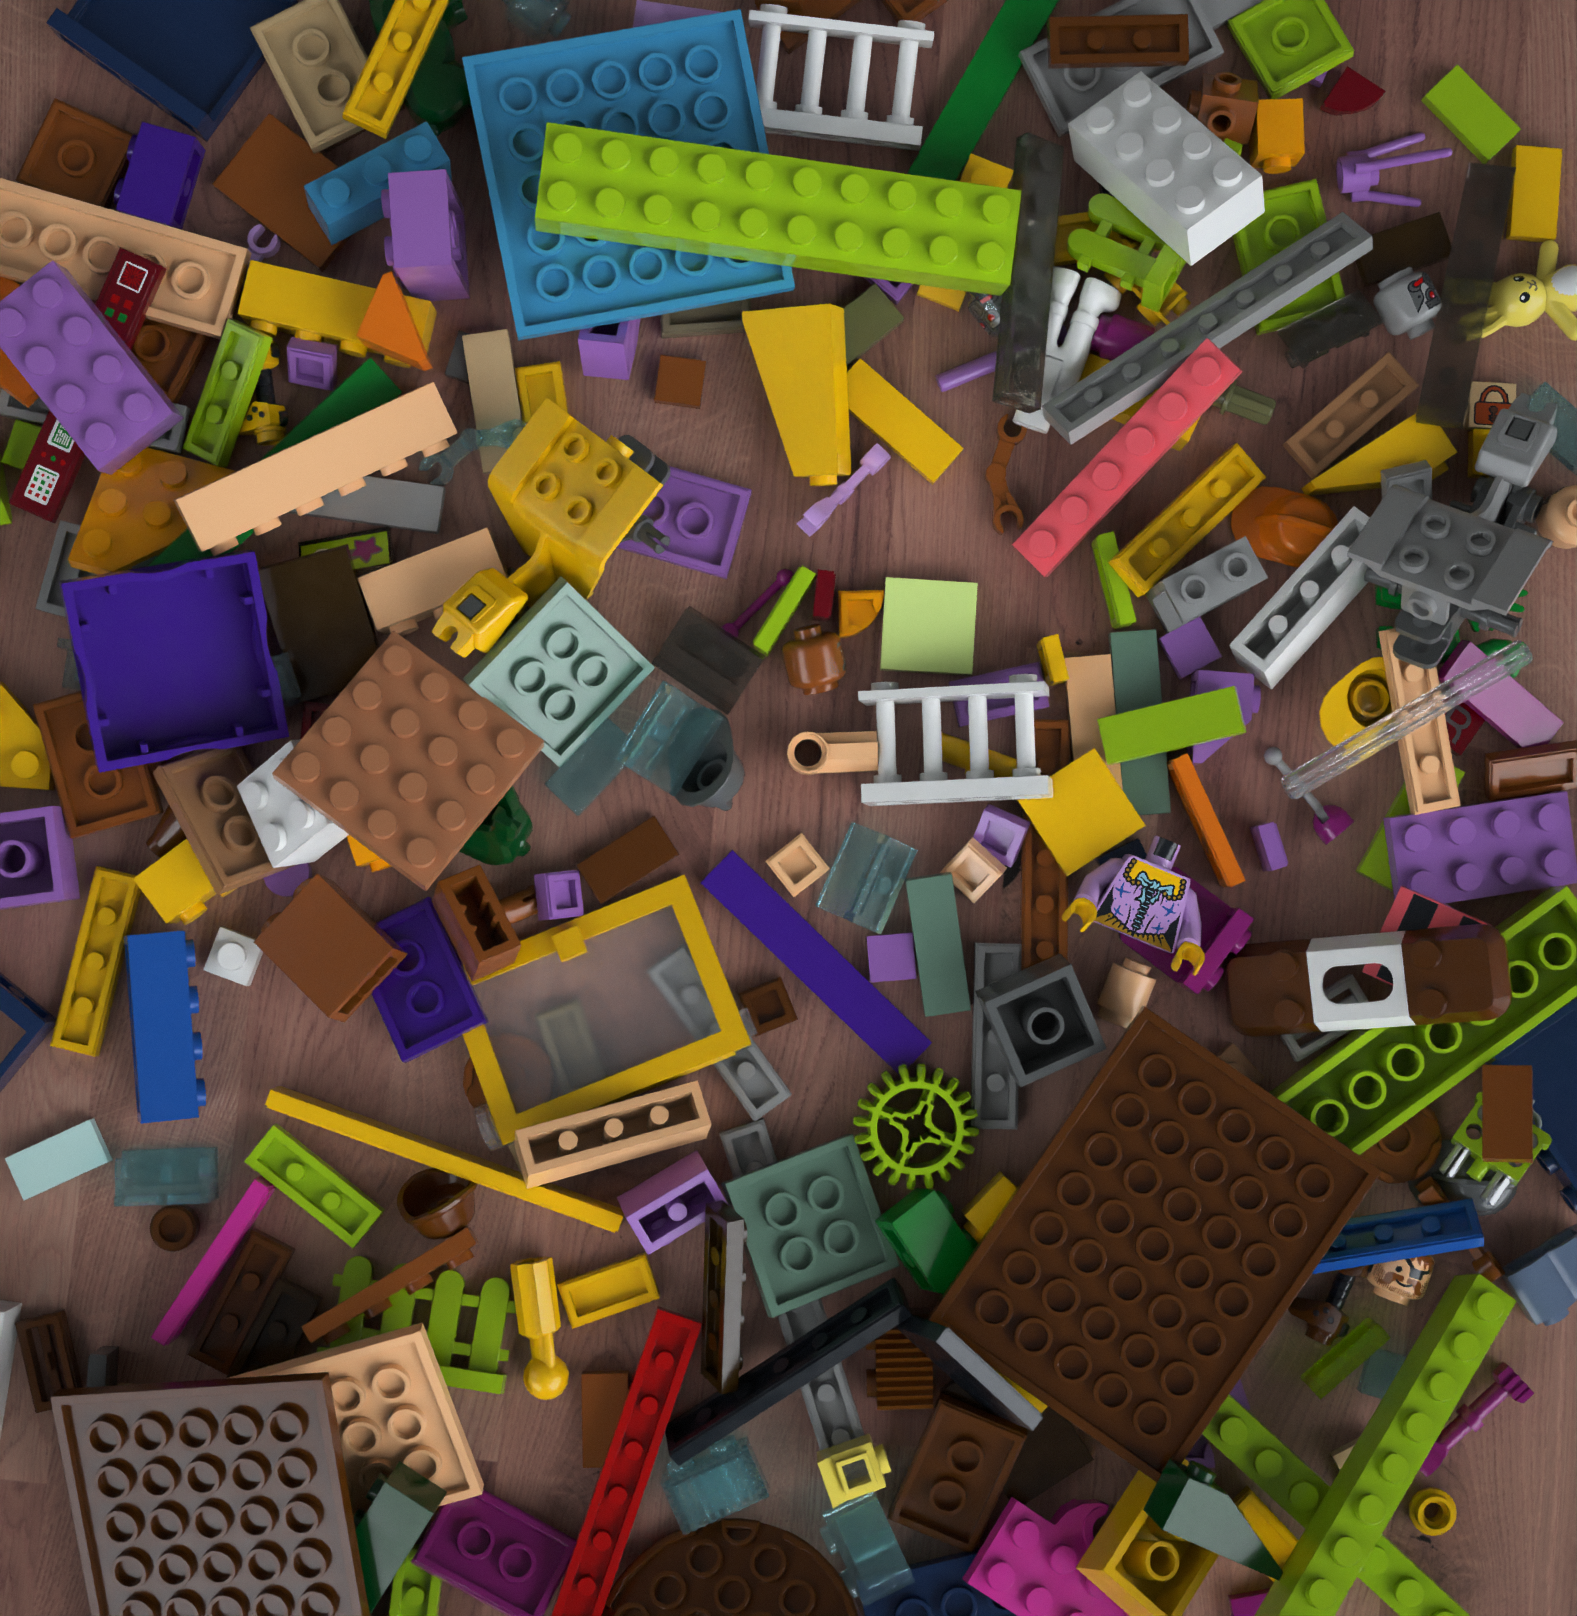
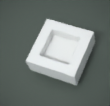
[203,926,263,986]

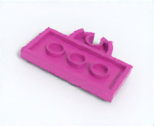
[962,1497,1129,1616]

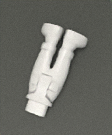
[1012,266,1122,434]

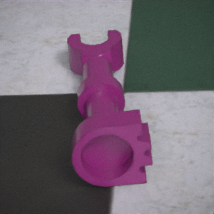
[1419,1361,1534,1477]

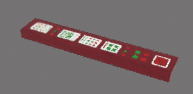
[9,247,167,523]

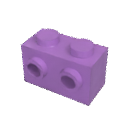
[617,1150,729,1255]

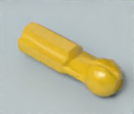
[510,1256,569,1400]

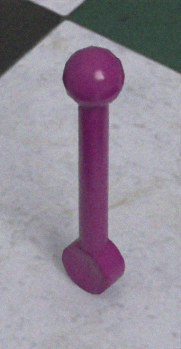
[720,568,794,642]

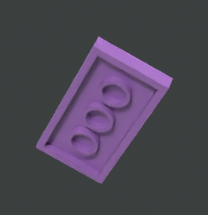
[1383,791,1577,904]

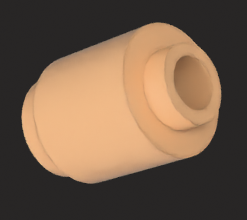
[1097,957,1157,1028]

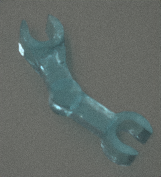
[419,419,528,486]

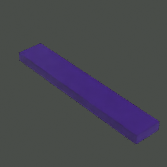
[701,850,932,1076]

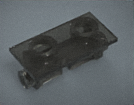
[1277,290,1383,368]

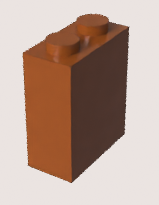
[254,873,408,1023]

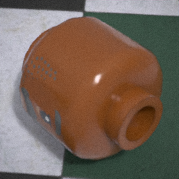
[782,624,847,695]

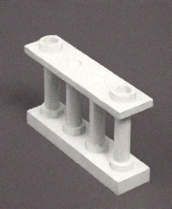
[748,4,934,151]
[858,674,1053,806]

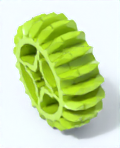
[853,1063,979,1190]

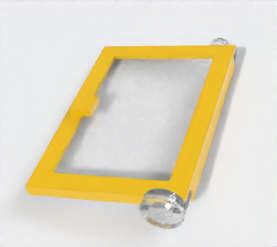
[462,874,758,1151]

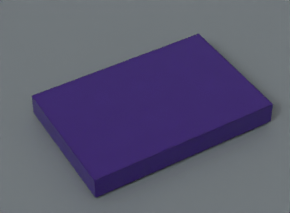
[371,897,489,1063]

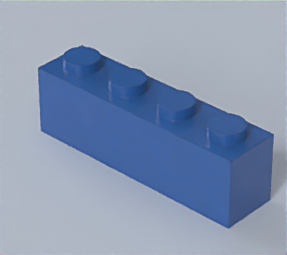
[124,931,206,1124]

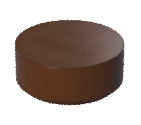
[150,1203,200,1252]

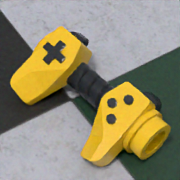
[239,340,288,446]

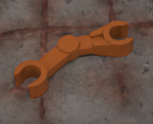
[985,414,1027,535]
[1415,1176,1506,1282]

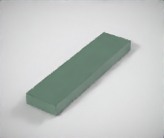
[1108,629,1171,816]

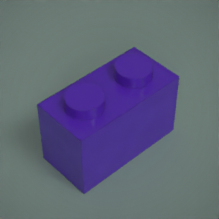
[114,122,206,230]

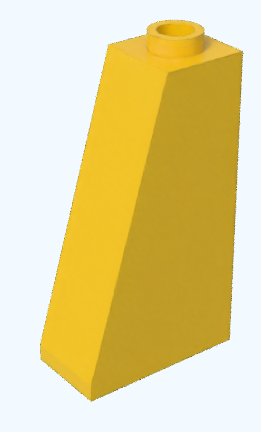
[742,303,852,486]

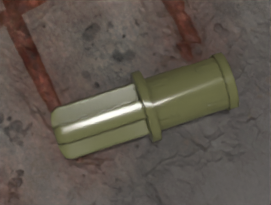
[1211,380,1276,425]

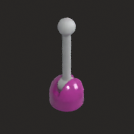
[1264,747,1355,845]

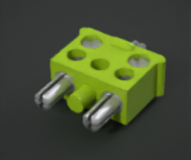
[1439,1092,1552,1206]

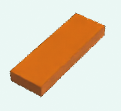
[1167,753,1246,888]

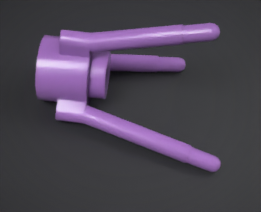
[1336,132,1453,207]

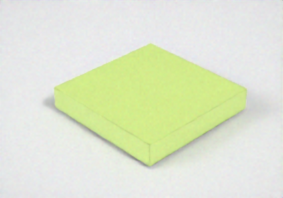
[880,577,978,676]

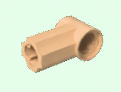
[787,731,878,775]

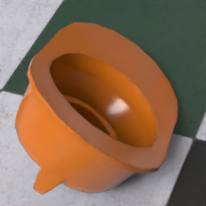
[1231,486,1338,568]

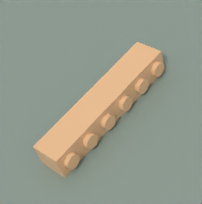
[174,382,457,556]

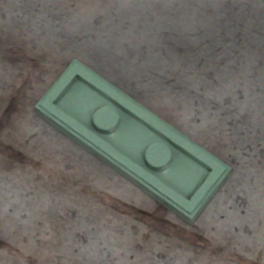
[905,872,971,1017]

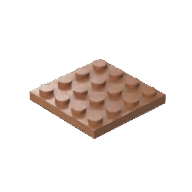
[272,631,544,891]

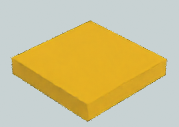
[1016,748,1146,876]

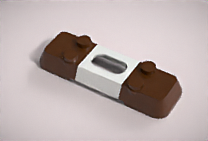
[1223,924,1512,1037]

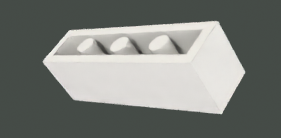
[1229,506,1370,690]

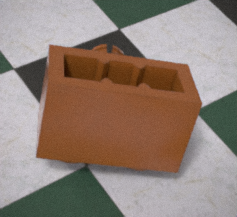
[432,864,538,981]

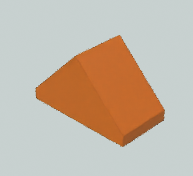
[356,271,433,371]

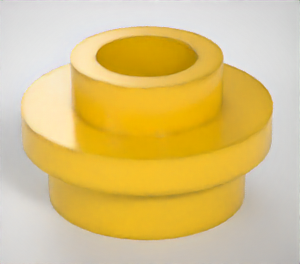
[1409,1487,1457,1536]

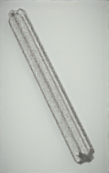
[1280,641,1533,799]

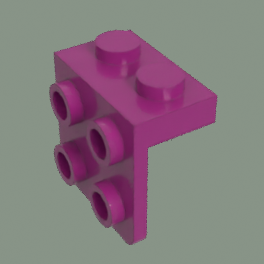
[1119,867,1254,994]

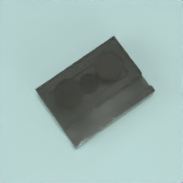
[651,606,766,715]

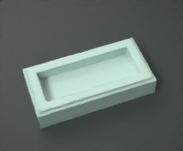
[5,1118,113,1200]

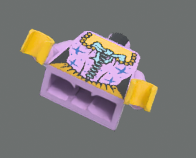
[1062,836,1205,976]

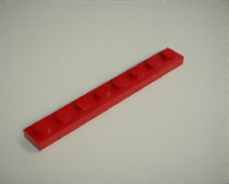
[550,1306,702,1616]

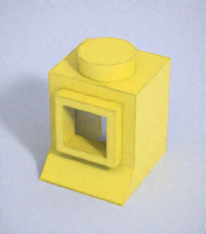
[817,1433,892,1509]

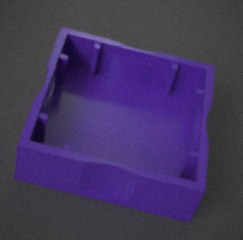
[59,550,289,773]

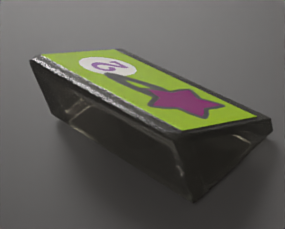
[298,526,396,577]

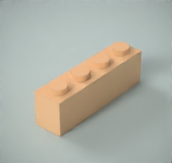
[514,1080,711,1189]

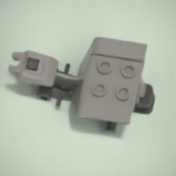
[1347,393,1558,669]

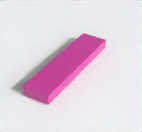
[151,1176,277,1346]

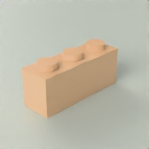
[357,527,509,636]

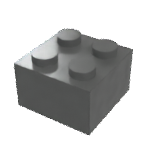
[975,954,1107,1087]

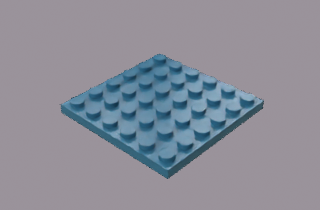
[462,9,795,341]

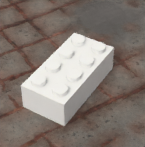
[1068,71,1265,266]

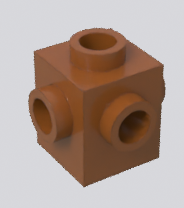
[1186,72,1259,145]

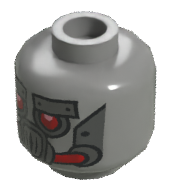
[1373,267,1443,340]

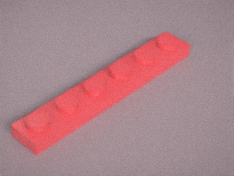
[1012,338,1243,577]

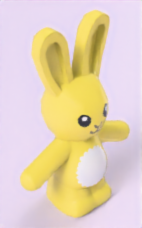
[1442,240,1577,343]

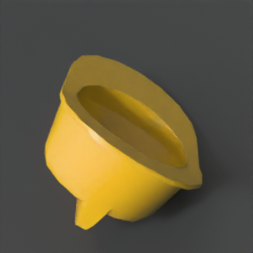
[1319,657,1396,754]

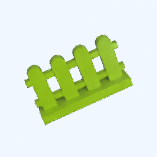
[1067,138,1243,312]
[317,1256,516,1394]

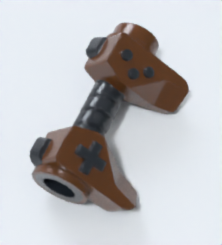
[1288,1264,1374,1347]

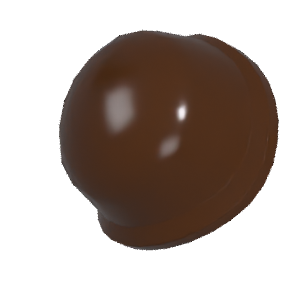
[397,1168,478,1240]

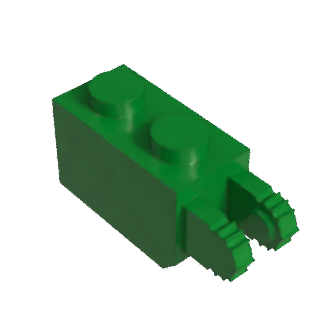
[874,1187,978,1294]

